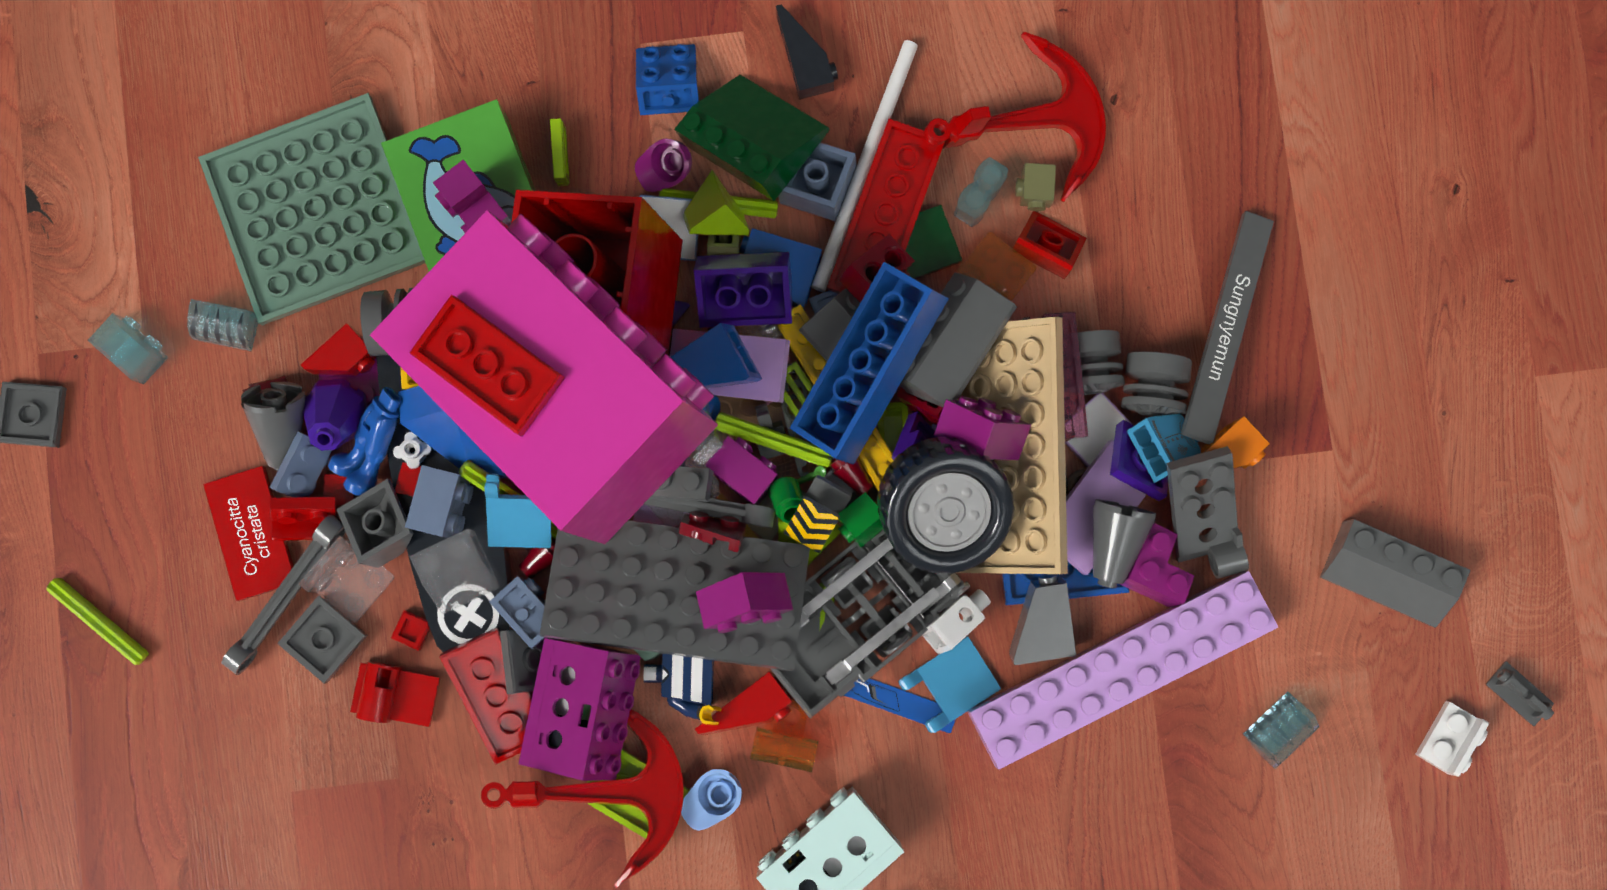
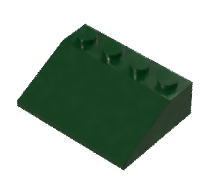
[674,75,830,201]

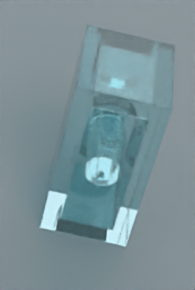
[87,313,169,384]

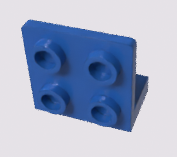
[636,44,699,115]

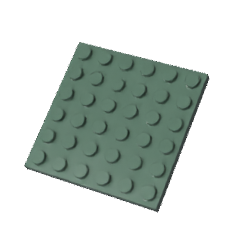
[198,93,425,326]

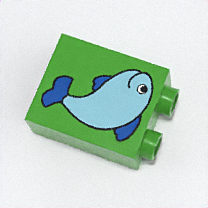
[381,99,536,271]

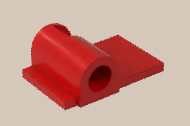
[350,661,440,727]

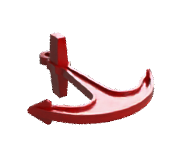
[924,32,1106,202]
[481,709,684,888]

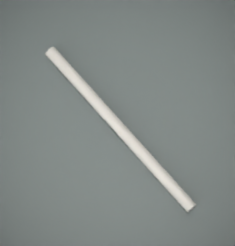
[811,40,918,292]

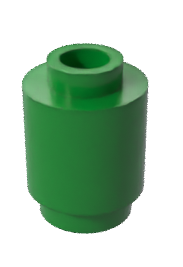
[769,477,803,523]

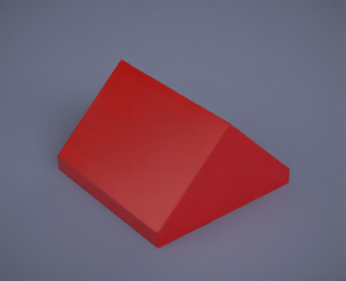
[1011,211,1087,280]

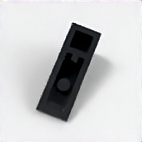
[776,4,838,100]

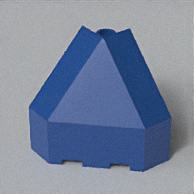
[398,386,509,479]

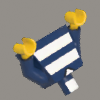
[644,653,721,725]

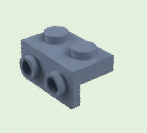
[270,432,332,497]

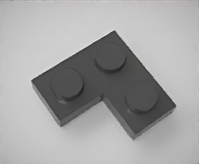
[650,460,714,502]

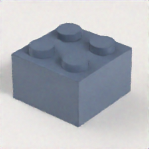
[778,143,857,221]
[405,465,473,540]

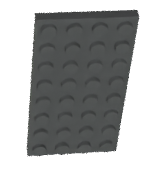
[540,520,810,671]

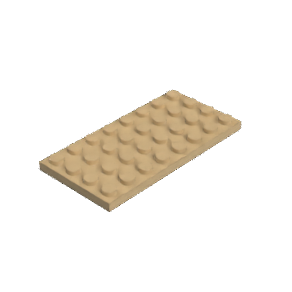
[956,317,1068,574]

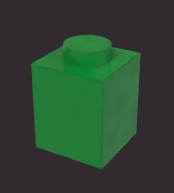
[838,492,883,548]

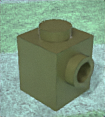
[1015,163,1056,211]

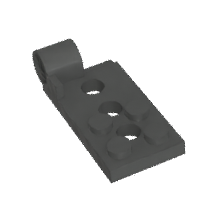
[1166,446,1249,579]

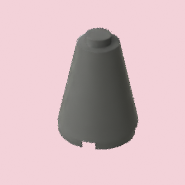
[241,382,306,471]
[1093,499,1156,588]

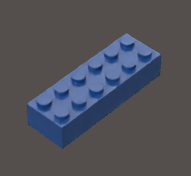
[790,262,949,465]

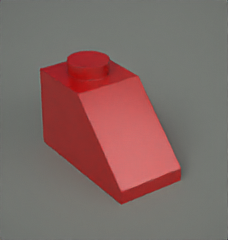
[301,323,376,376]

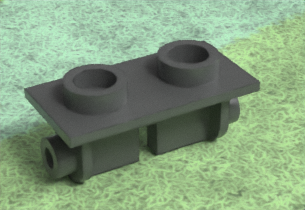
[1486,661,1554,727]

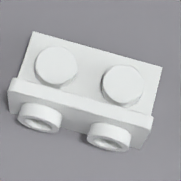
[1415,701,1489,777]

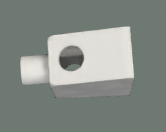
[922,589,991,655]

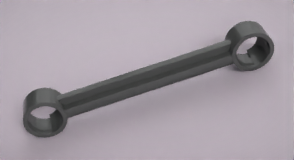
[643,498,775,528]
[221,514,346,675]

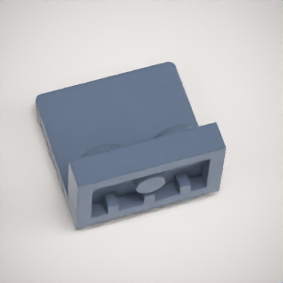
[489,576,546,649]

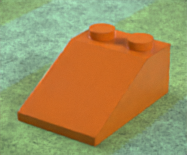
[1168,416,1270,488]

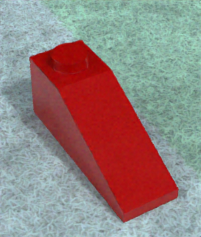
[695,671,795,735]

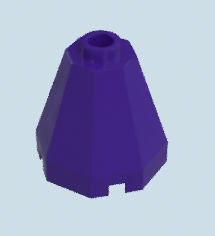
[303,379,368,451]

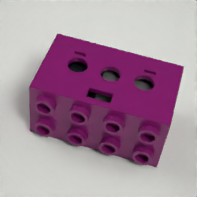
[518,638,640,781]

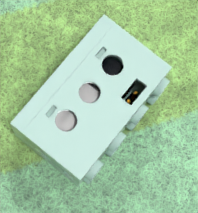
[756,787,904,890]

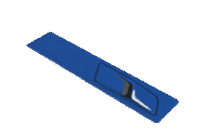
[844,678,956,733]

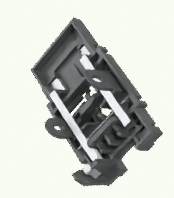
[770,529,971,719]

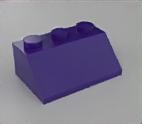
[694,252,792,328]

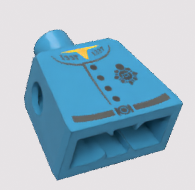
[1127,414,1201,483]

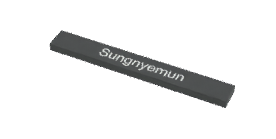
[1181,211,1274,445]

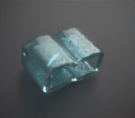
[954,157,1008,227]

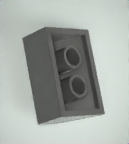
[799,288,860,361]

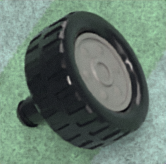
[877,436,1015,574]

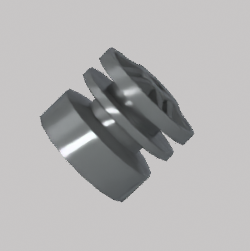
[360,288,413,356]
[1063,330,1125,395]
[1121,352,1192,416]

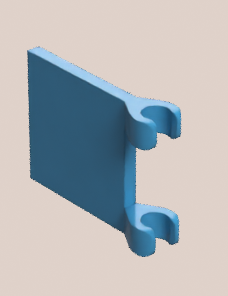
[484,474,551,548]
[898,636,1001,733]

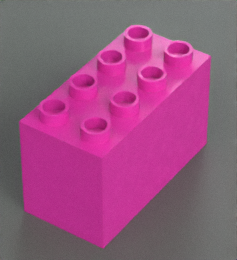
[370,210,718,544]

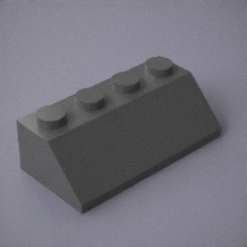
[900,272,1017,407]
[1320,519,1471,628]

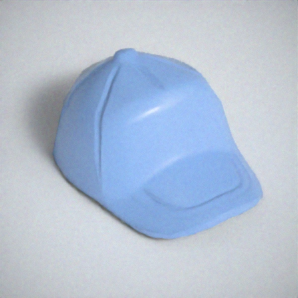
[681,769,742,831]

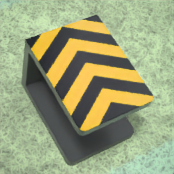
[784,475,852,553]

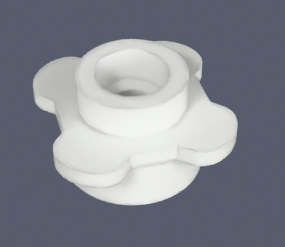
[393,432,431,469]

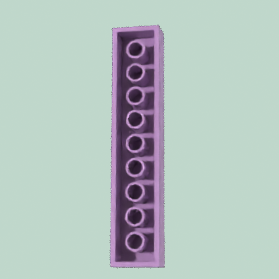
[967,571,1278,769]

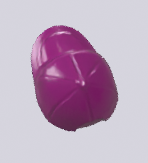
[634,138,692,192]

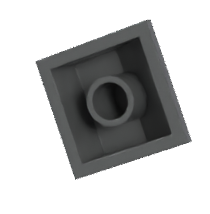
[337,479,413,568]

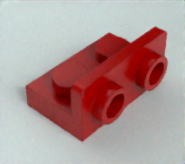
[270,497,336,540]

